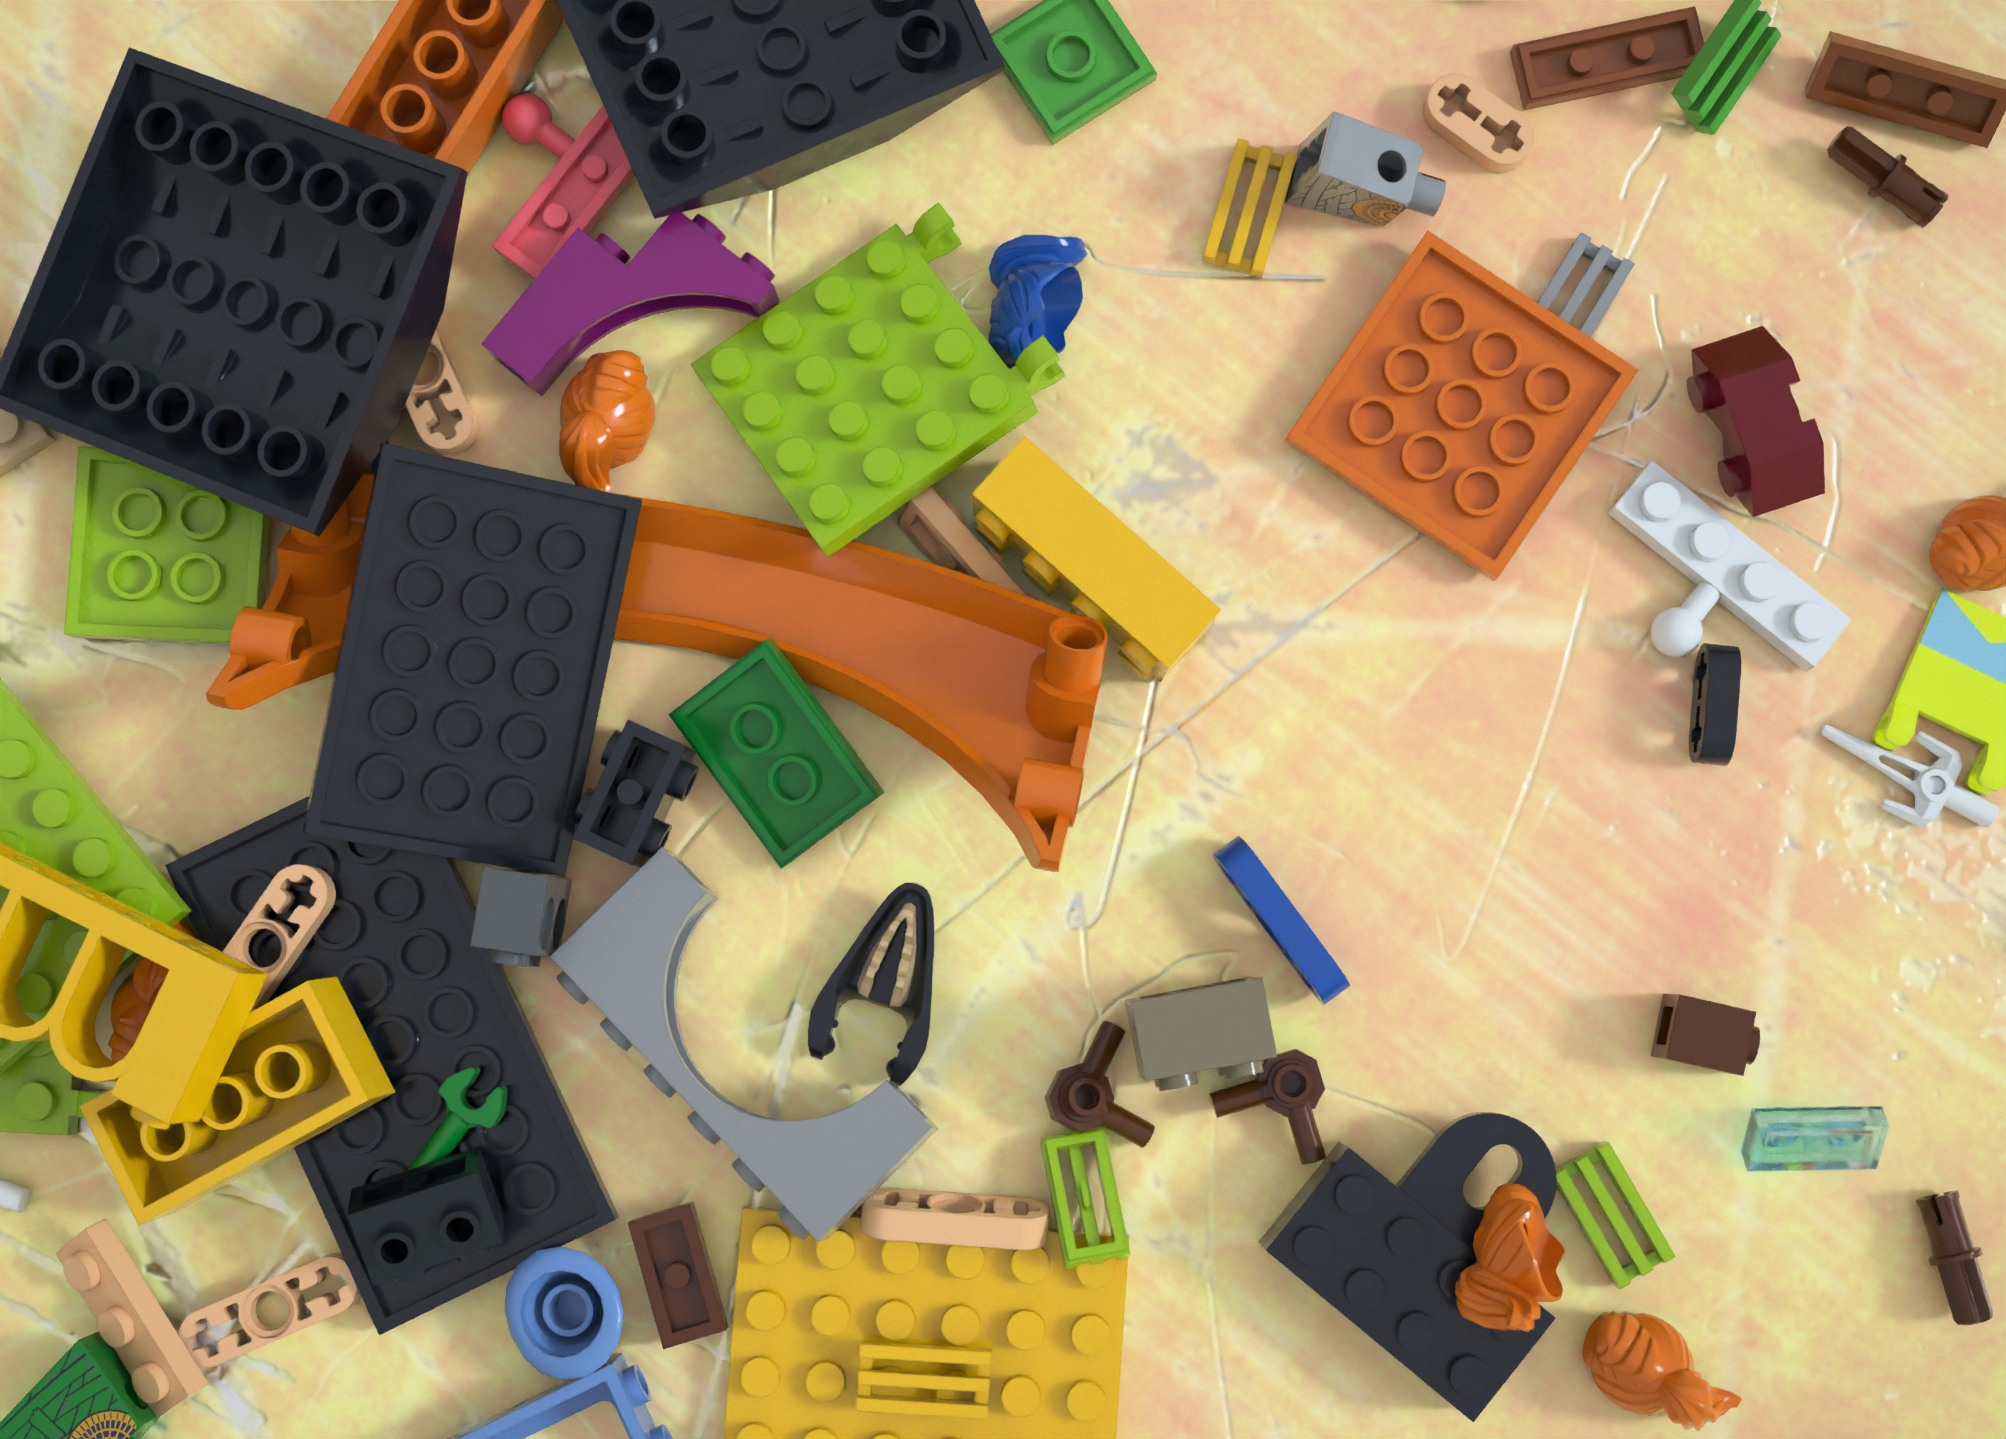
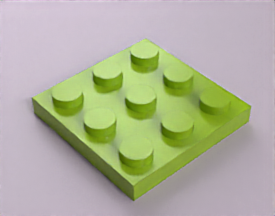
[64,447,271,644]

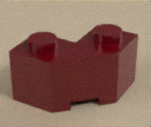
[1687,326,1825,517]

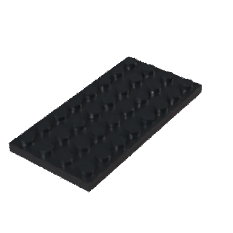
[165,796,619,1335]

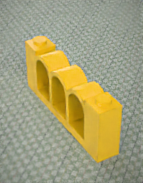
[0,842,268,1130]

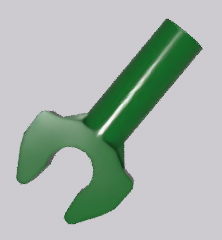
[408,1066,507,1170]

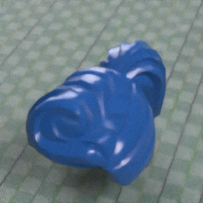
[988,235,1088,369]

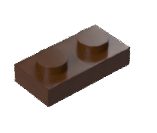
[628,1201,729,1349]

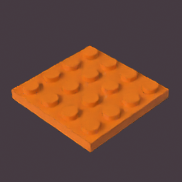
[1284,230,1639,581]

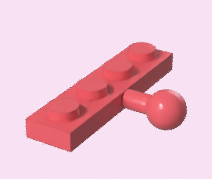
[492,93,635,280]

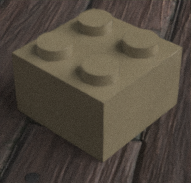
[1125,977,1277,1091]

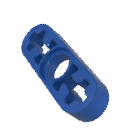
[1213,836,1350,1005]

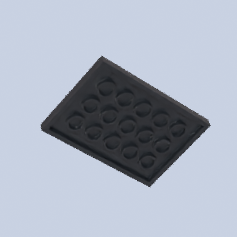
[303,443,642,877]

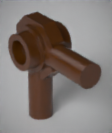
[1044,1021,1155,1148]
[1209,1049,1327,1165]

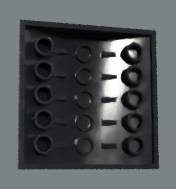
[556,0,1005,219]
[0,47,468,537]

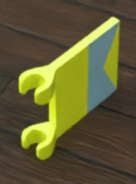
[1872,588,2006,795]

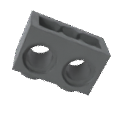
[470,867,572,967]

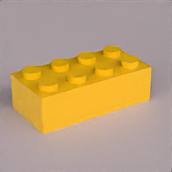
[972,436,1221,682]
[79,976,395,1226]

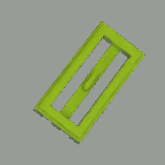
[1040,1127,1130,1270]
[1556,1141,1676,1289]

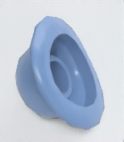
[505,1246,624,1380]

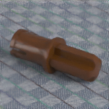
[1827,126,1949,228]
[1916,1190,1993,1325]

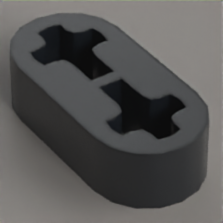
[1689,643,1741,766]

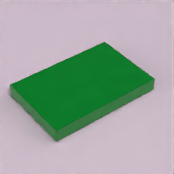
[668,638,885,869]

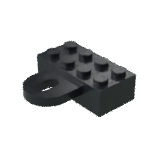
[1259,1112,1557,1422]

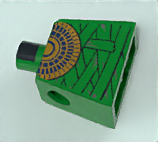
[0,1331,160,1439]

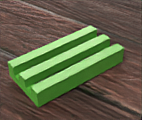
[1671,0,1782,135]

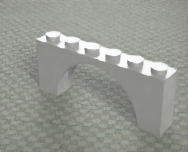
[550,847,939,1242]

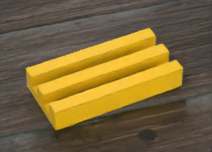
[1202,138,1297,278]
[855,1341,992,1420]

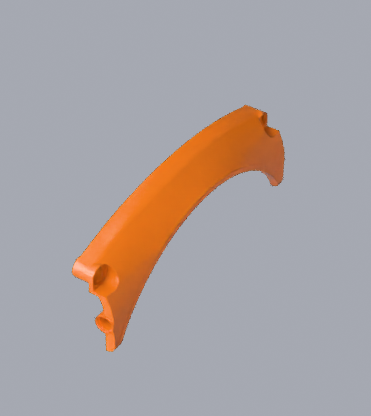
[206,475,1108,872]

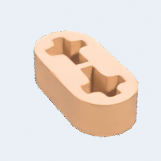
[1423,73,1534,173]

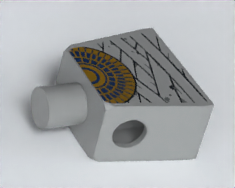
[1285,111,1446,226]

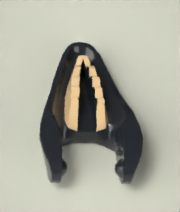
[808,883,934,1086]

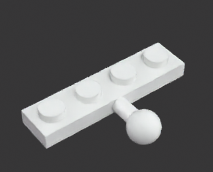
[1608,460,1852,672]

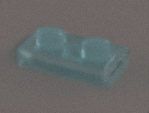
[1741,1106,1889,1172]

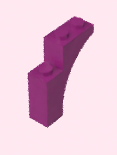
[481,212,779,397]

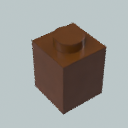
[1650,993,1760,1076]

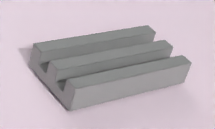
[1537,232,1635,337]

